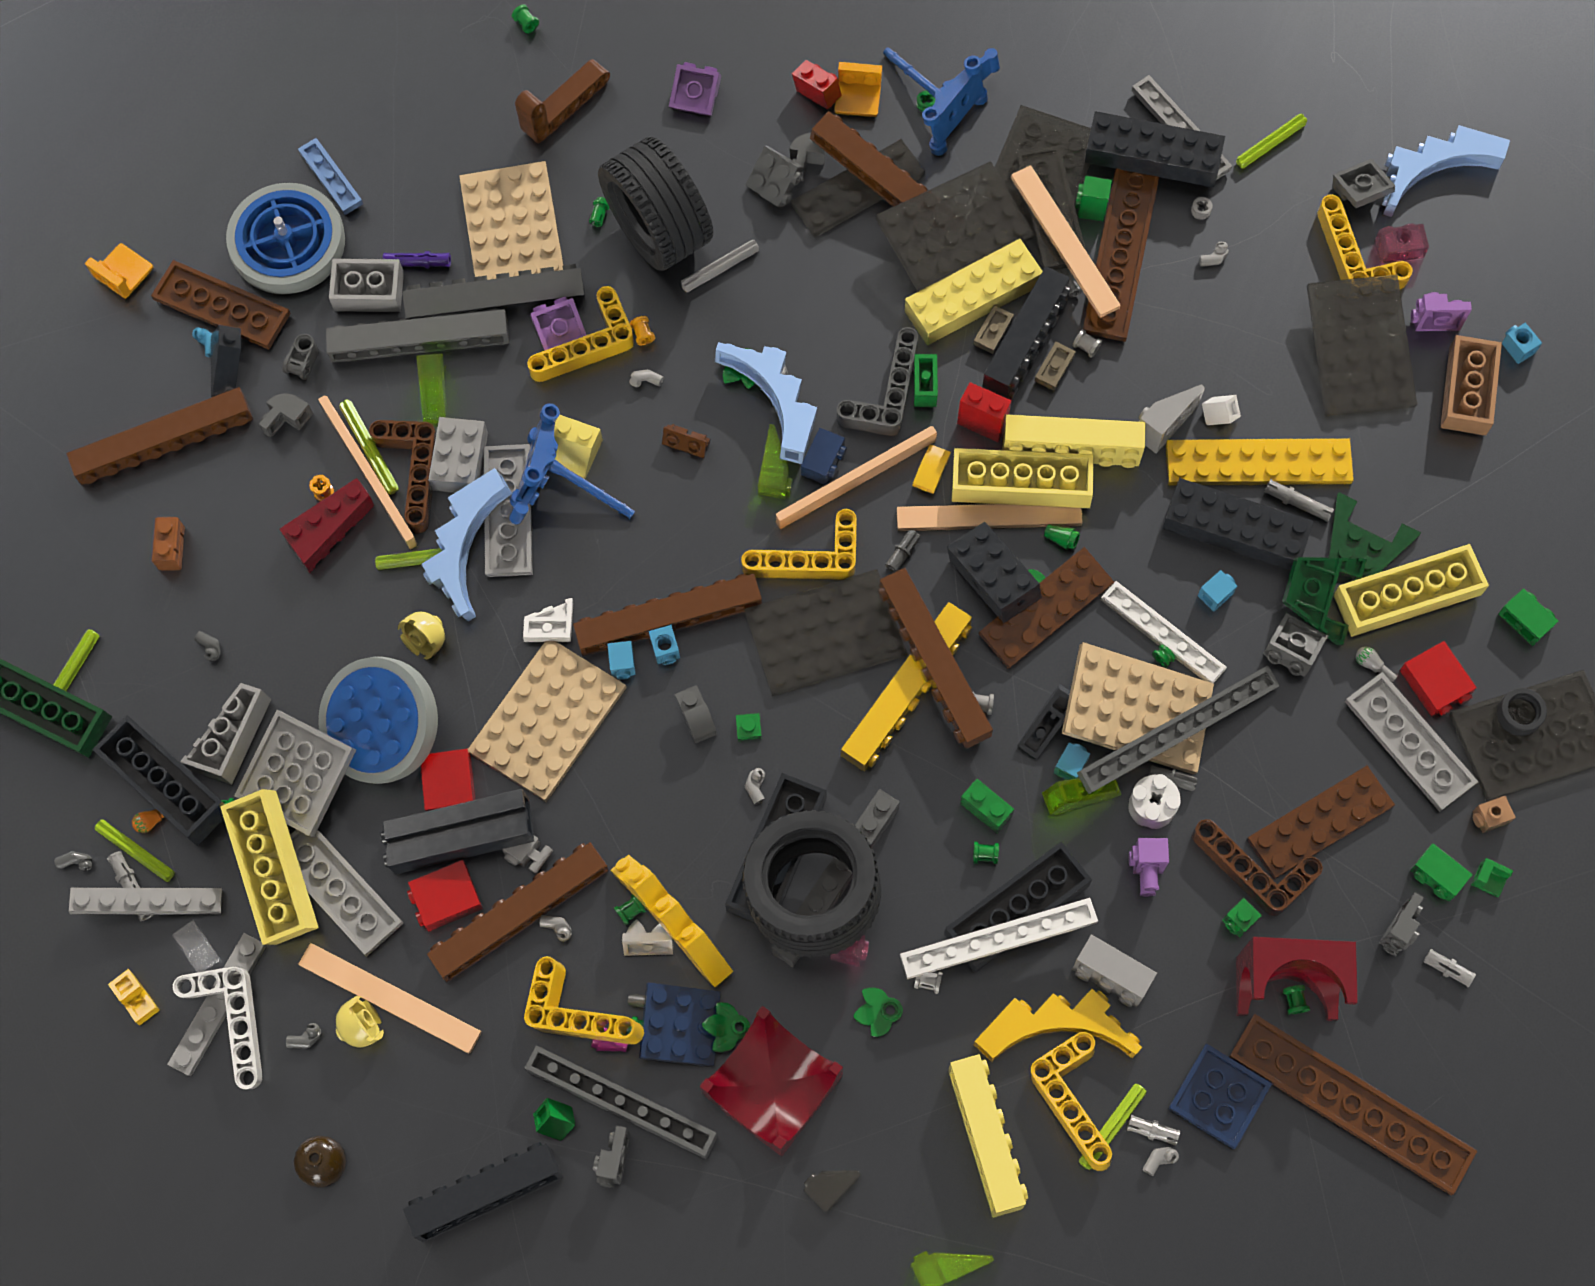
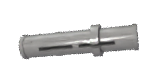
[1264,479,1334,522]
[107,851,153,921]

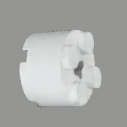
[1128,774,1181,829]

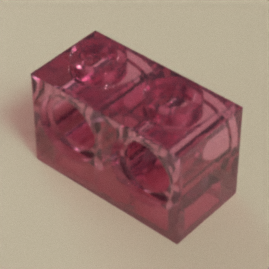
[831,934,869,967]

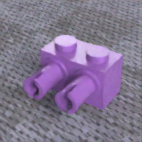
[1128,838,1169,897]

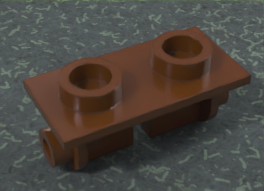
[662,424,711,458]

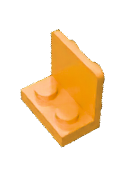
[835,62,882,117]
[85,243,154,299]

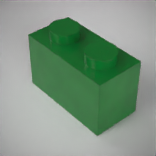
[1075,176,1112,222]
[914,354,938,407]
[1498,588,1558,646]
[960,779,1014,834]
[1410,843,1473,901]

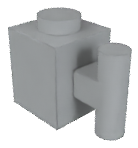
[502,836,553,874]

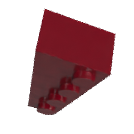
[279,478,374,573]

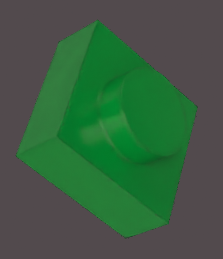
[736,713,762,741]

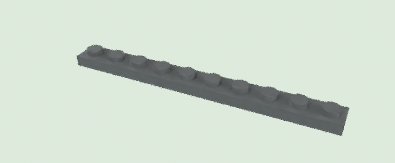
[1077,665,1280,794]

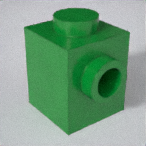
[1222,898,1262,938]

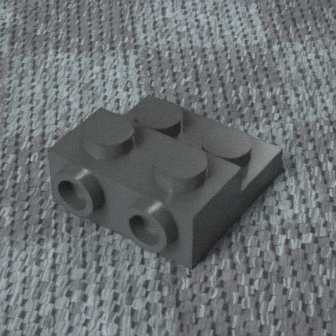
[745,146,804,207]
[1332,159,1395,208]
[1263,613,1328,677]
[1379,892,1423,956]
[593,1126,630,1188]

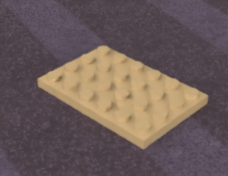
[459,161,563,280]
[468,641,627,802]
[1062,642,1214,774]

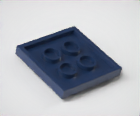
[639,982,721,1067]
[1168,1043,1272,1149]

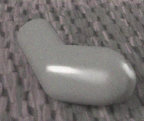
[629,369,664,387]
[745,768,765,805]
[540,915,572,941]
[1142,1147,1179,1176]

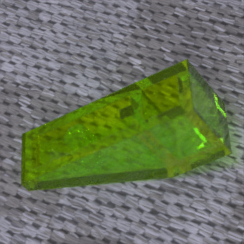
[416,353,446,423]
[758,424,793,499]
[1042,778,1121,815]
[910,1251,994,1286]

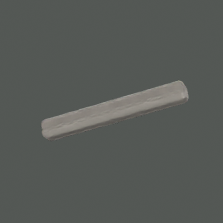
[681,240,759,292]

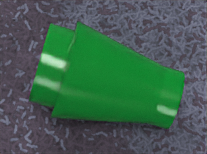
[1044,524,1080,550]

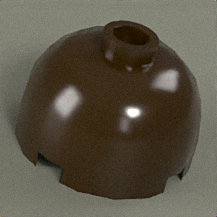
[294,1136,346,1188]

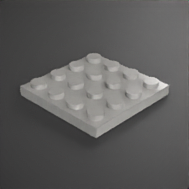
[234,710,356,837]

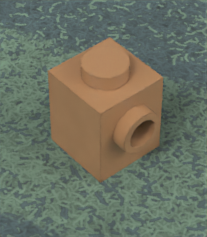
[1472,796,1516,833]

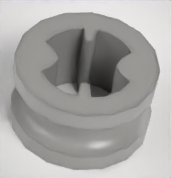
[1191,197,1212,220]

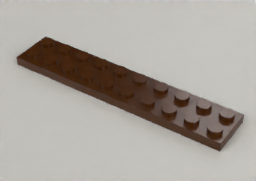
[1083,169,1159,342]
[1229,1014,1477,1196]

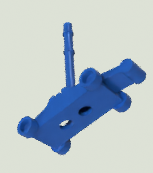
[883,48,1000,156]
[509,403,635,524]

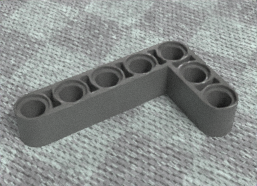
[837,327,918,436]

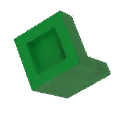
[1471,858,1513,897]
[533,1098,575,1141]

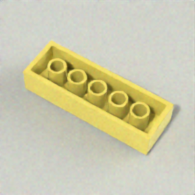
[904,239,1043,346]
[1002,415,1145,468]
[952,448,1093,508]
[1333,544,1489,637]
[220,789,319,945]
[948,1054,1028,1218]

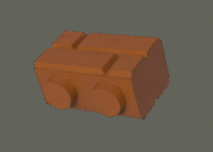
[152,517,185,571]

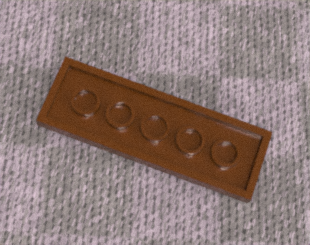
[151,260,291,350]
[978,547,1114,669]
[1246,766,1395,880]

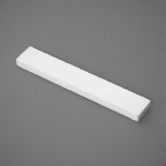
[1101,581,1227,684]

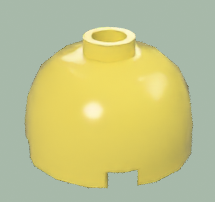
[398,612,445,659]
[336,996,384,1048]

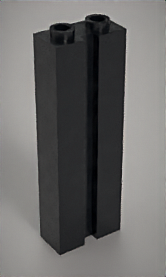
[381,789,535,874]

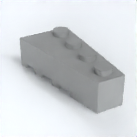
[180,683,271,785]

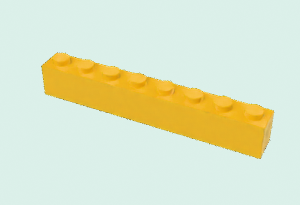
[841,602,973,772]

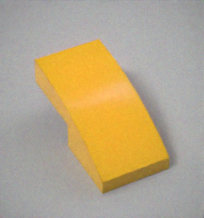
[912,444,951,494]
[108,969,160,1026]

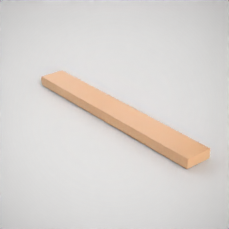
[1011,165,1120,318]
[318,396,417,550]
[776,426,937,530]
[897,504,1082,531]
[298,943,482,1054]

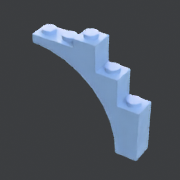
[1382,125,1510,217]
[715,342,817,464]
[422,468,512,622]

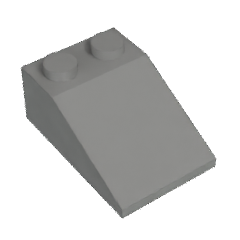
[1138,384,1205,453]

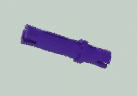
[383,251,451,269]

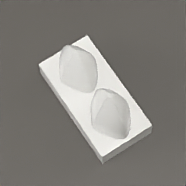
[622,919,673,956]

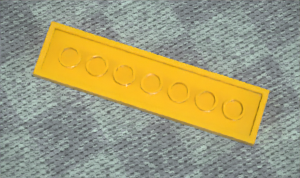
[1166,438,1354,485]

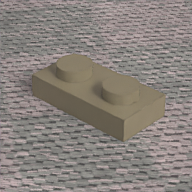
[973,305,1014,354]
[1034,342,1076,391]

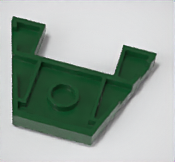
[1328,492,1421,578]
[1282,557,1367,646]

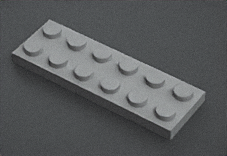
[484,444,533,577]
[1345,672,1478,812]
[290,829,404,957]

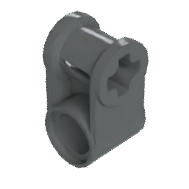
[282,334,319,380]

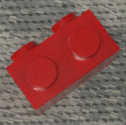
[792,60,842,109]

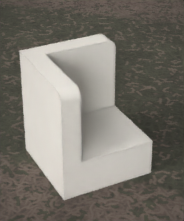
[1202,395,1241,425]

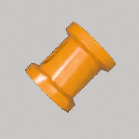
[629,316,655,346]
[309,475,334,502]

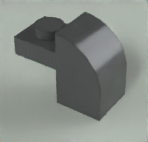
[790,133,827,182]
[259,393,313,438]
[675,685,717,744]

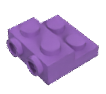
[669,62,721,117]
[1410,292,1472,331]
[530,297,586,351]

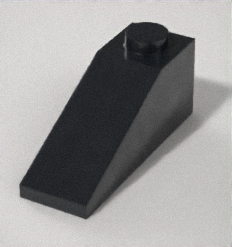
[211,325,241,397]
[1017,684,1070,759]

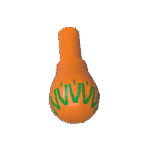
[131,809,165,833]

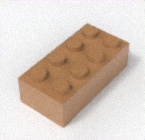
[1440,335,1502,436]

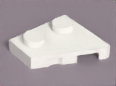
[523,598,573,642]

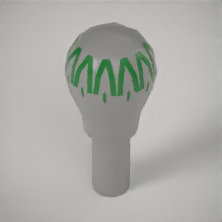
[1356,646,1397,682]

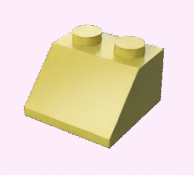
[554,415,603,479]

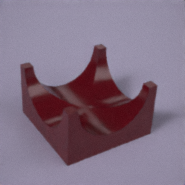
[1236,937,1358,1021]
[700,1006,843,1157]

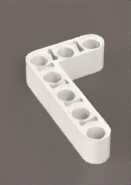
[173,967,262,1089]

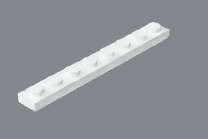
[900,898,1098,979]

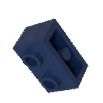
[801,428,847,485]

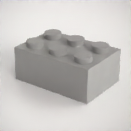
[329,259,404,312]
[428,417,488,493]
[1072,934,1157,1008]

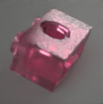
[1375,223,1429,264]

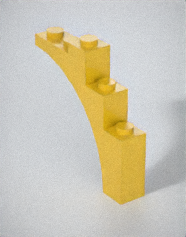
[610,855,734,987]
[974,989,1142,1062]

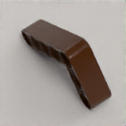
[515,59,610,143]
[369,420,436,534]
[1192,819,1323,916]

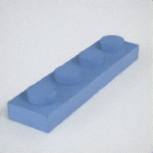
[298,138,363,215]

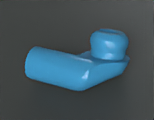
[192,327,212,358]

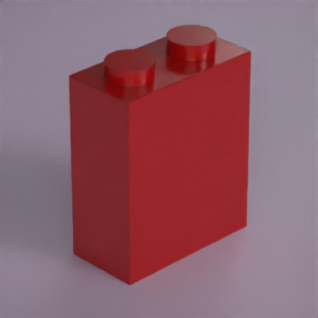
[957,382,1012,442]
[1399,641,1477,717]
[421,748,475,811]
[407,860,483,932]

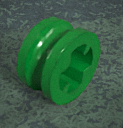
[916,91,936,112]
[1152,644,1176,668]

